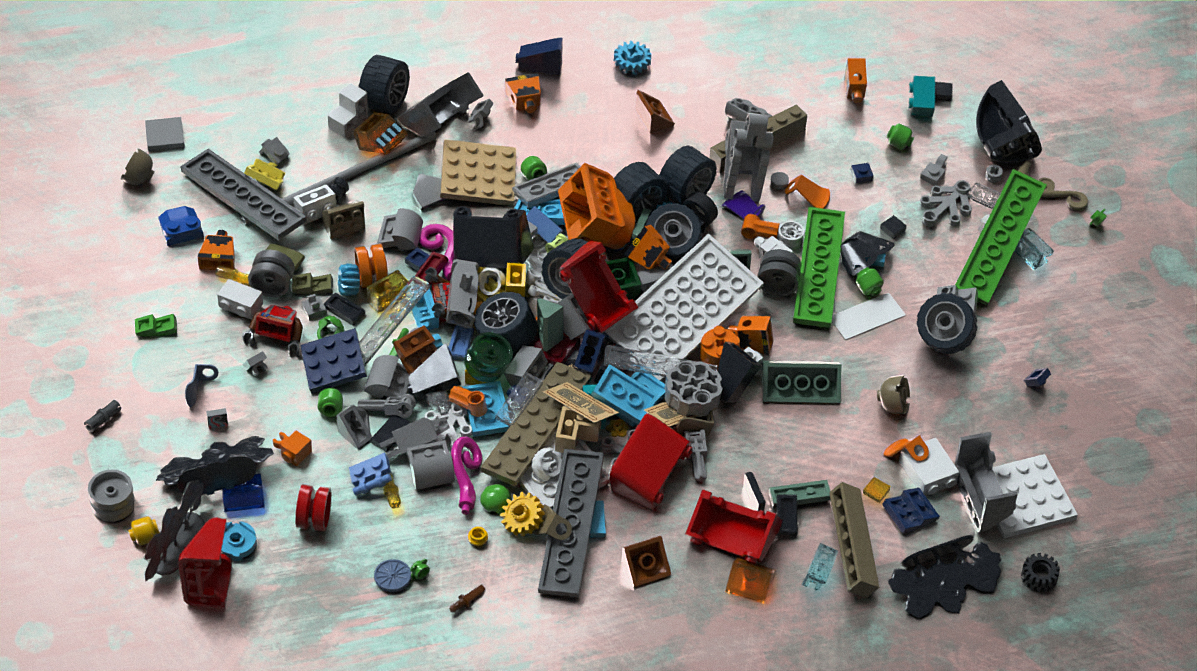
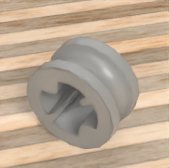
[985,165,1003,183]

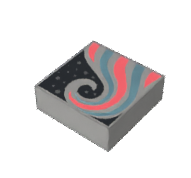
[206,408,228,429]

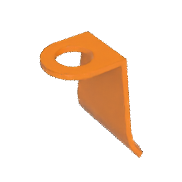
[785,175,830,209]
[883,435,929,461]

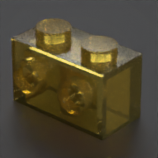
[367,270,409,313]

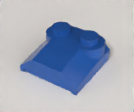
[158,206,204,246]

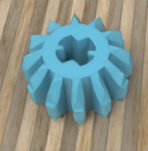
[337,264,360,296]

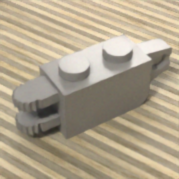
[379,417,450,458]

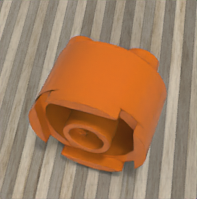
[700,326,740,372]

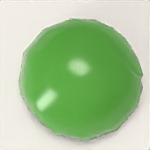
[480,484,512,515]

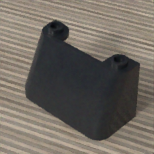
[453,206,534,268]

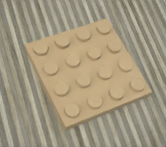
[440,139,516,206]

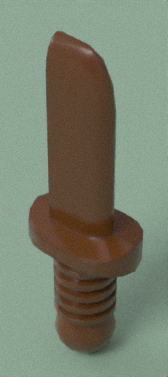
[449,584,485,613]

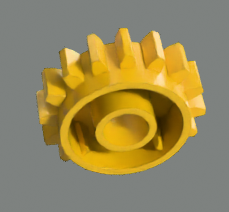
[500,492,545,536]

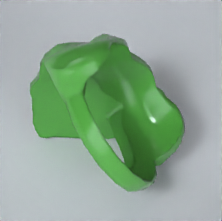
[317,315,345,339]

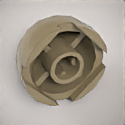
[120,148,155,186]
[877,375,910,414]

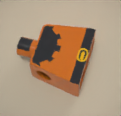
[844,58,867,103]
[505,73,541,113]
[624,224,672,270]
[198,230,235,272]
[728,316,774,355]

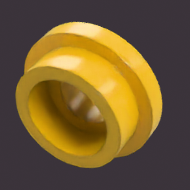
[468,526,488,546]

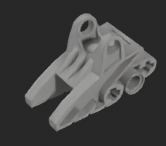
[723,113,773,202]

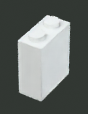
[899,438,959,496]

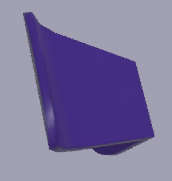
[721,190,766,220]

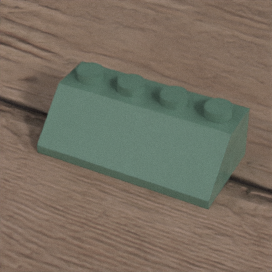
[762,360,842,403]

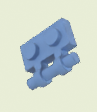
[349,453,392,496]

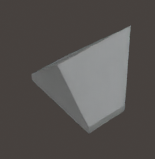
[337,404,372,449]

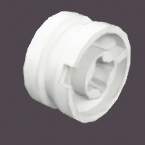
[777,221,804,250]

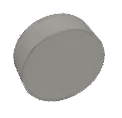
[770,172,789,190]

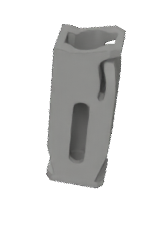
[446,259,479,329]

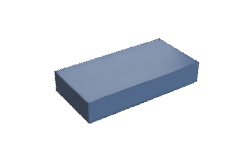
[527,206,563,243]
[448,325,474,362]

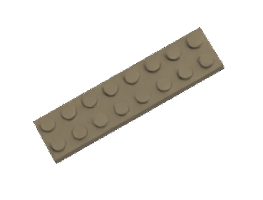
[481,362,591,486]

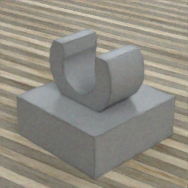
[302,294,326,320]
[243,351,267,376]

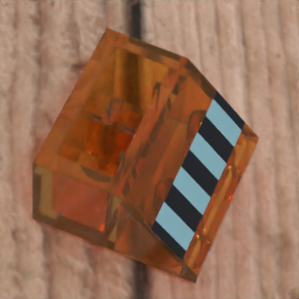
[353,112,408,155]

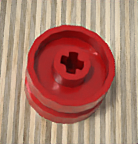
[295,484,332,532]

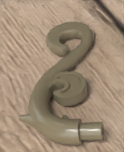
[1018,161,1088,211]

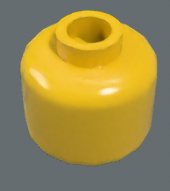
[128,516,160,546]

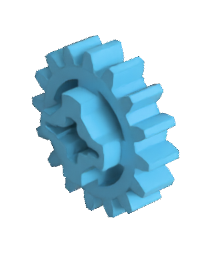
[613,41,652,74]

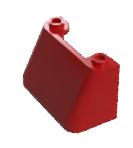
[559,241,638,333]
[609,413,693,510]
[685,489,783,564]
[178,517,232,608]

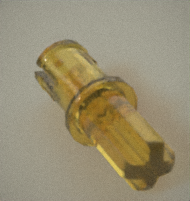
[215,266,250,287]
[383,473,401,509]

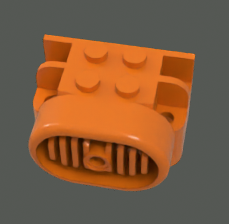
[558,163,636,250]

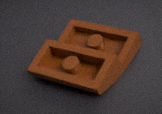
[393,325,438,375]

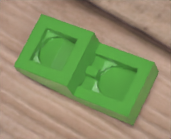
[135,313,177,337]

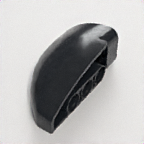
[976,80,1042,163]

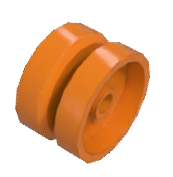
[354,244,388,289]

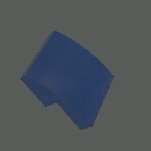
[882,487,940,534]

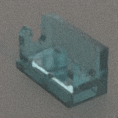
[1014,228,1054,270]
[801,543,839,590]

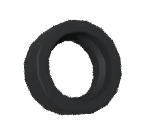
[682,192,718,227]

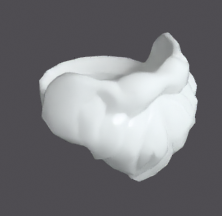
[478,268,506,296]
[531,448,562,481]

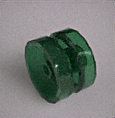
[464,332,513,383]

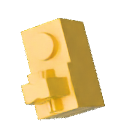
[505,263,526,297]

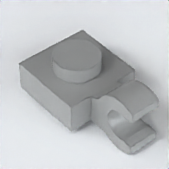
[468,98,494,129]
[920,154,948,185]

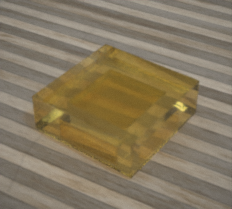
[863,477,891,503]

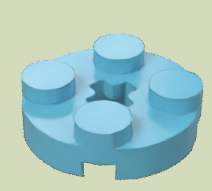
[221,521,257,561]

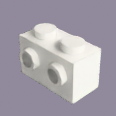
[293,185,336,224]
[217,279,263,320]

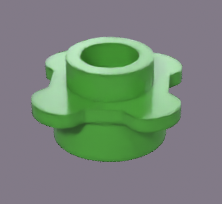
[1089,209,1107,227]
[410,559,430,579]

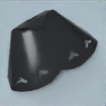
[840,231,895,276]

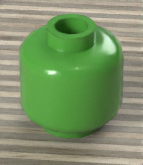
[886,123,914,150]
[520,156,547,181]
[856,267,884,296]
[317,388,343,417]

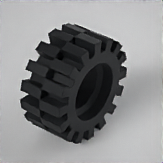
[1021,553,1060,592]

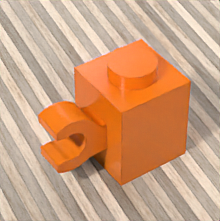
[272,430,312,466]

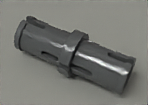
[84,400,122,432]

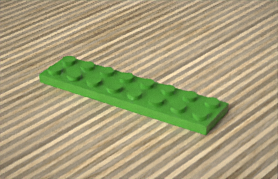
[955,169,1047,306]
[793,207,845,328]

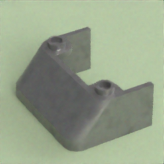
[396,72,484,138]
[955,432,1018,532]

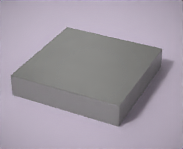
[145,117,185,151]

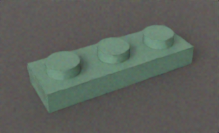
[768,480,831,508]

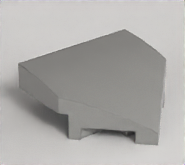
[412,174,446,210]

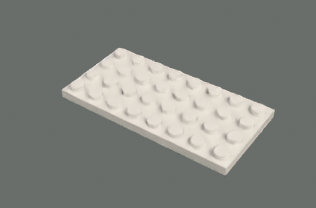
[603,234,764,381]

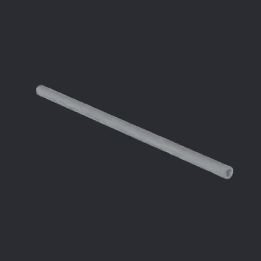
[241,134,436,225]

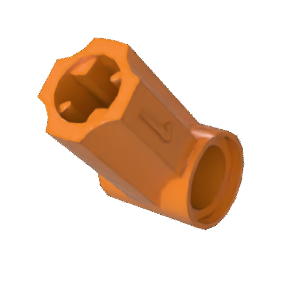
[741,214,780,239]
[448,386,488,417]

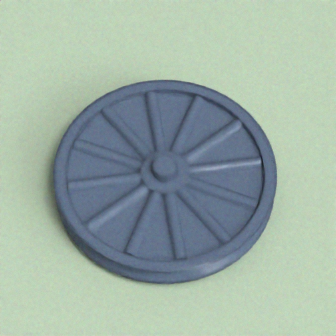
[374,559,411,592]

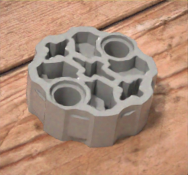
[664,361,722,417]

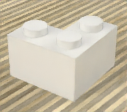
[328,83,368,138]

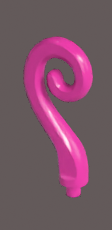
[419,224,454,281]
[451,436,482,515]

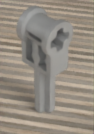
[358,394,416,418]
[684,429,707,482]

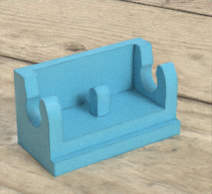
[409,287,439,330]

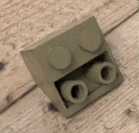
[322,201,365,239]

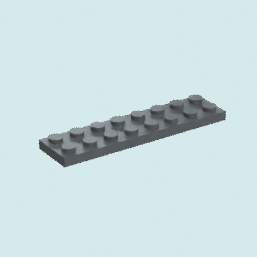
[180,148,307,240]
[538,449,604,597]

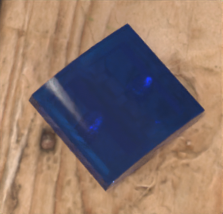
[222,473,265,512]

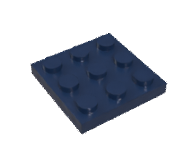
[300,328,367,394]

